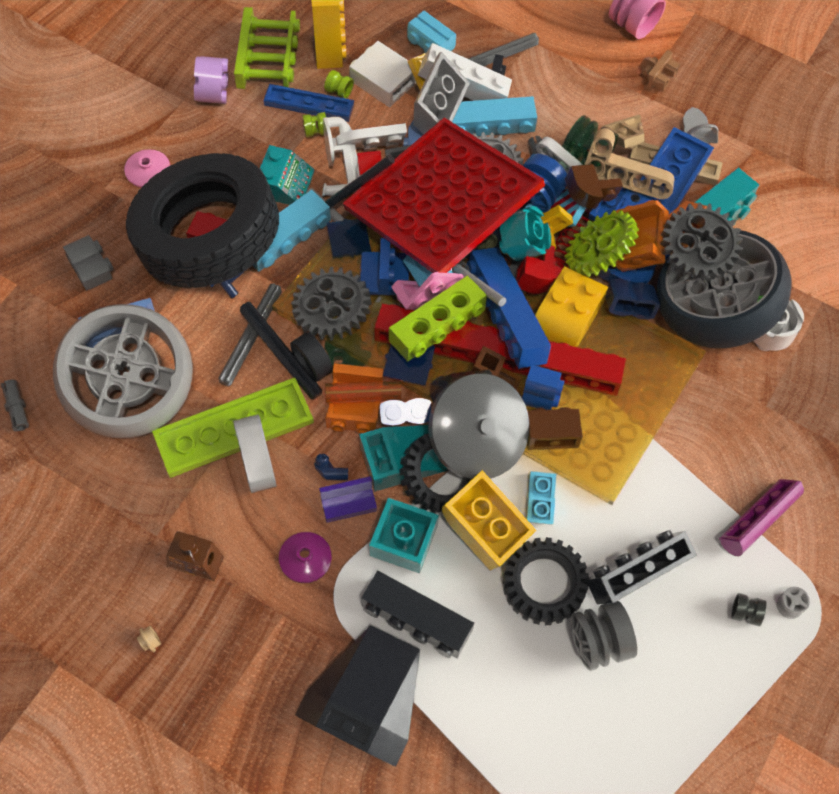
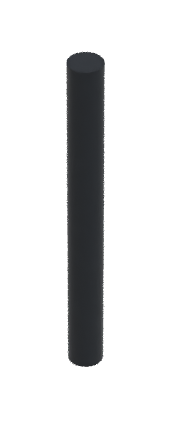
[325,155,395,209]

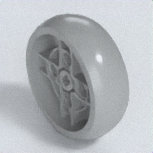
[53,304,193,438]

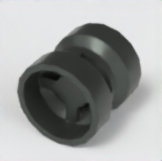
[731,593,767,627]

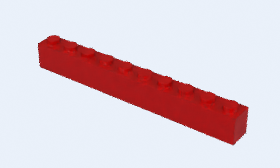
[374,303,626,396]

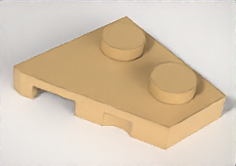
[602,115,644,149]

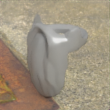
[683,107,719,144]

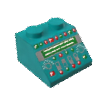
[260,145,315,205]

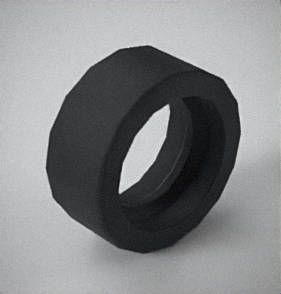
[290,332,333,381]

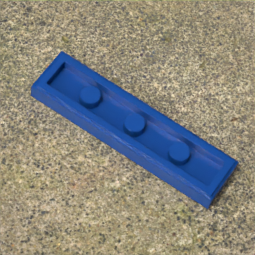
[263,84,354,122]

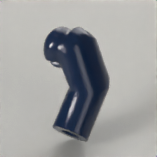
[314,454,348,480]

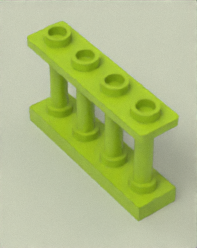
[234,7,300,89]

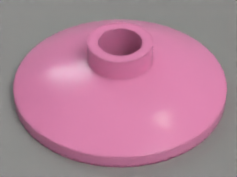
[124,150,170,188]

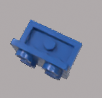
[360,238,409,295]

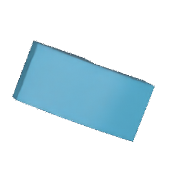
[527,471,556,525]

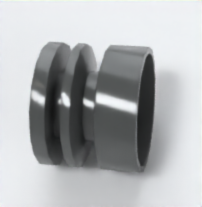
[571,601,638,671]

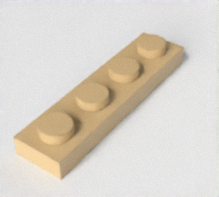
[630,142,723,186]

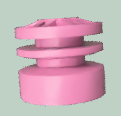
[609,0,666,39]

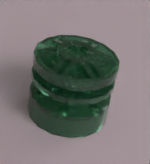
[562,115,619,166]

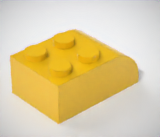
[535,266,608,347]
[442,470,537,571]

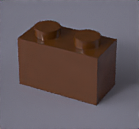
[527,407,583,450]

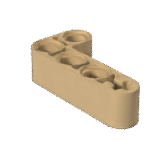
[585,128,675,199]

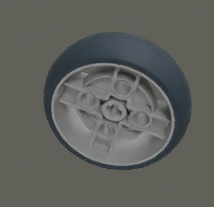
[657,230,792,348]

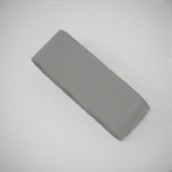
[233,414,277,493]

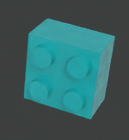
[369,498,439,574]

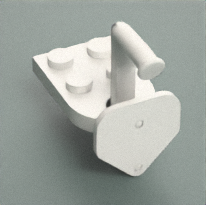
[322,117,407,197]

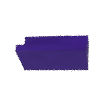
[319,476,377,523]

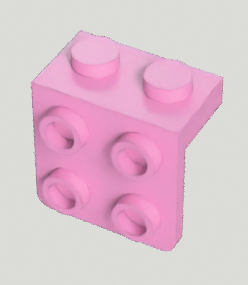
[392,272,464,310]

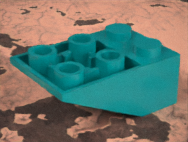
[359,425,448,492]

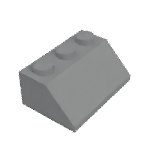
[413,52,470,135]

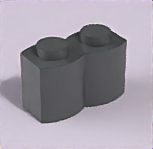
[63,235,114,291]

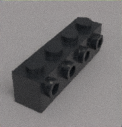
[586,530,697,605]
[361,570,475,659]

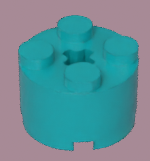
[499,206,551,261]

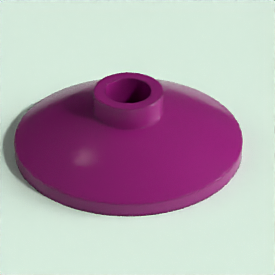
[279,532,332,583]

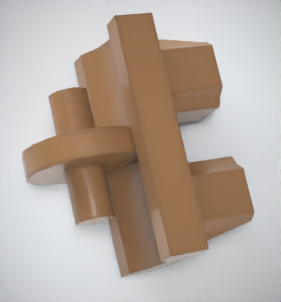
[641,49,680,92]

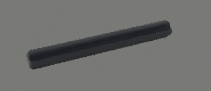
[240,302,322,400]

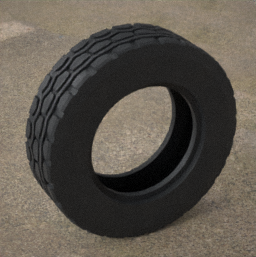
[126,153,279,288]

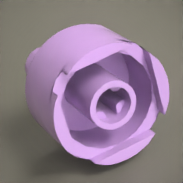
[194,56,228,104]

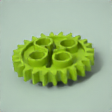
[565,210,639,277]

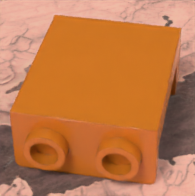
[616,200,669,272]
[325,363,384,434]

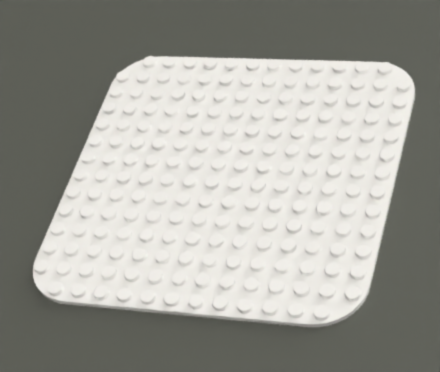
[334,384,822,794]

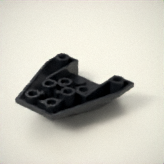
[295,625,420,767]

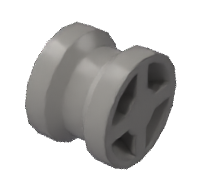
[777,587,810,619]

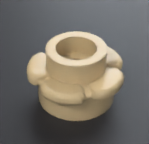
[137,626,161,652]

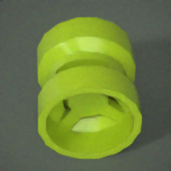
[324,70,354,99]
[302,112,326,138]

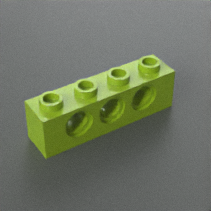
[389,275,487,361]

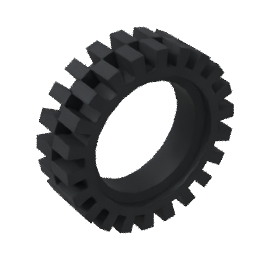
[399,433,472,514]
[503,537,589,625]

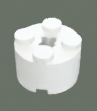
[754,299,804,351]

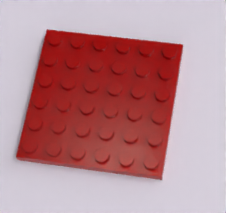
[343,117,545,273]

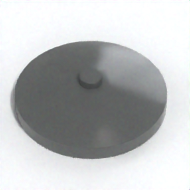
[428,374,529,479]

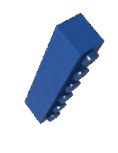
[466,247,551,368]

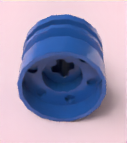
[520,153,567,213]

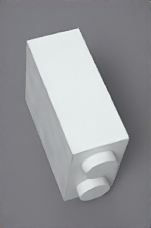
[349,41,416,108]

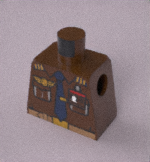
[166,531,224,582]

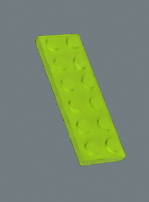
[152,377,314,478]

